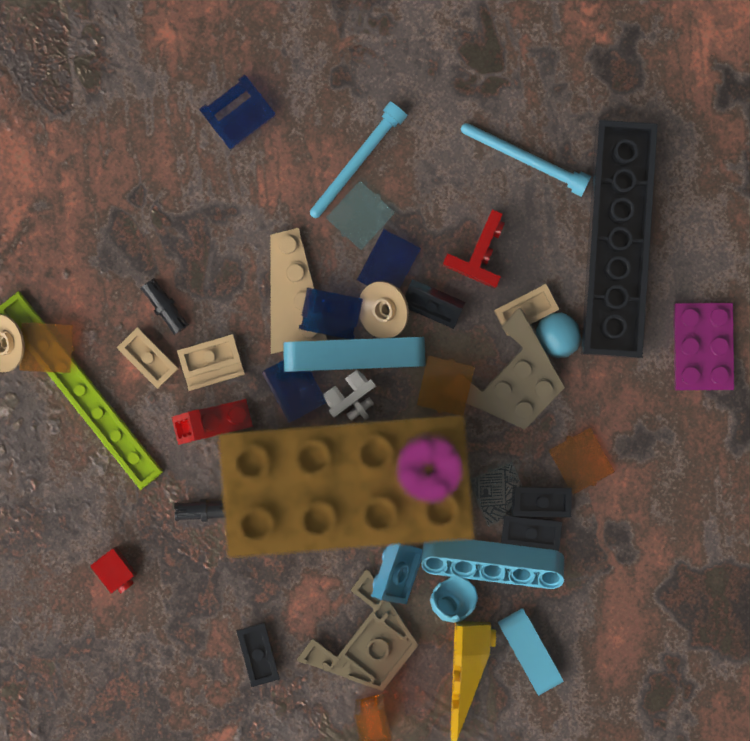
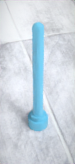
[310,101,408,218]
[461,123,591,197]

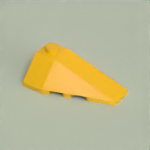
[450,621,496,741]

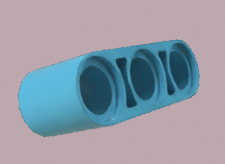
[498,608,564,696]

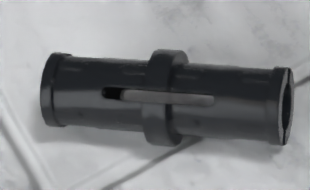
[140,278,189,335]
[174,499,225,522]

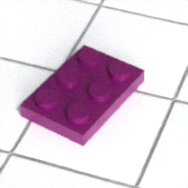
[673,303,734,391]

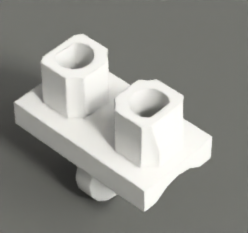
[323,370,376,421]

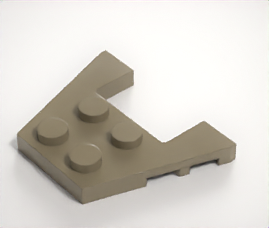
[443,307,565,429]
[297,569,418,691]

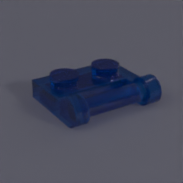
[199,74,276,151]

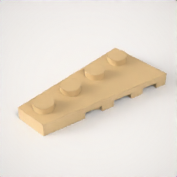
[270,228,327,355]

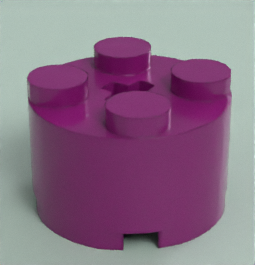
[398,433,461,501]

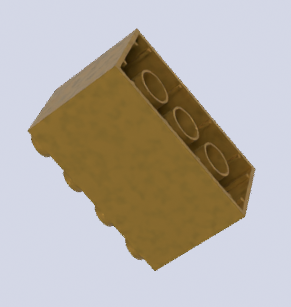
[219,416,474,558]

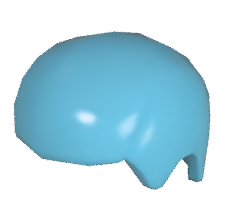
[536,313,582,358]
[430,577,478,623]

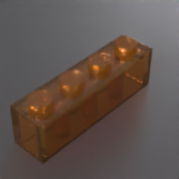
[354,693,393,741]

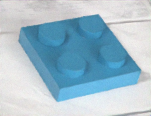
[371,544,423,604]

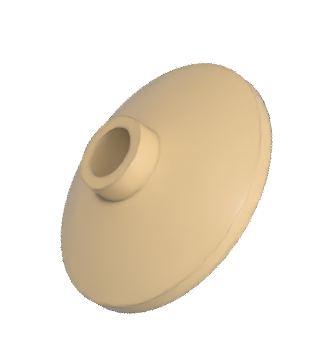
[358,281,409,338]
[0,314,24,372]

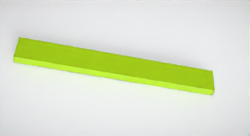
[0,291,164,490]

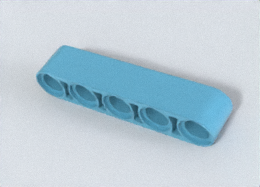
[283,337,426,372]
[421,539,565,589]

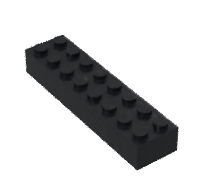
[581,120,658,359]

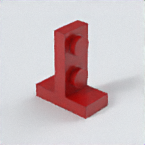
[442,209,505,289]
[171,399,253,445]

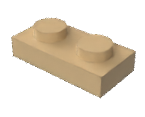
[494,284,559,336]
[117,327,179,389]

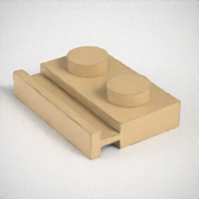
[177,334,245,391]

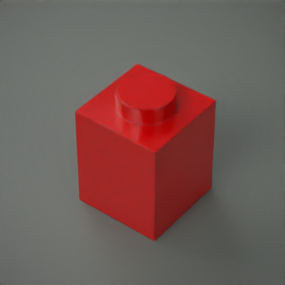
[90,547,137,594]

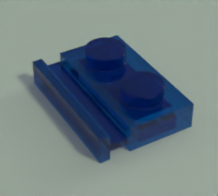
[357,229,421,289]
[298,287,363,339]
[261,360,327,423]

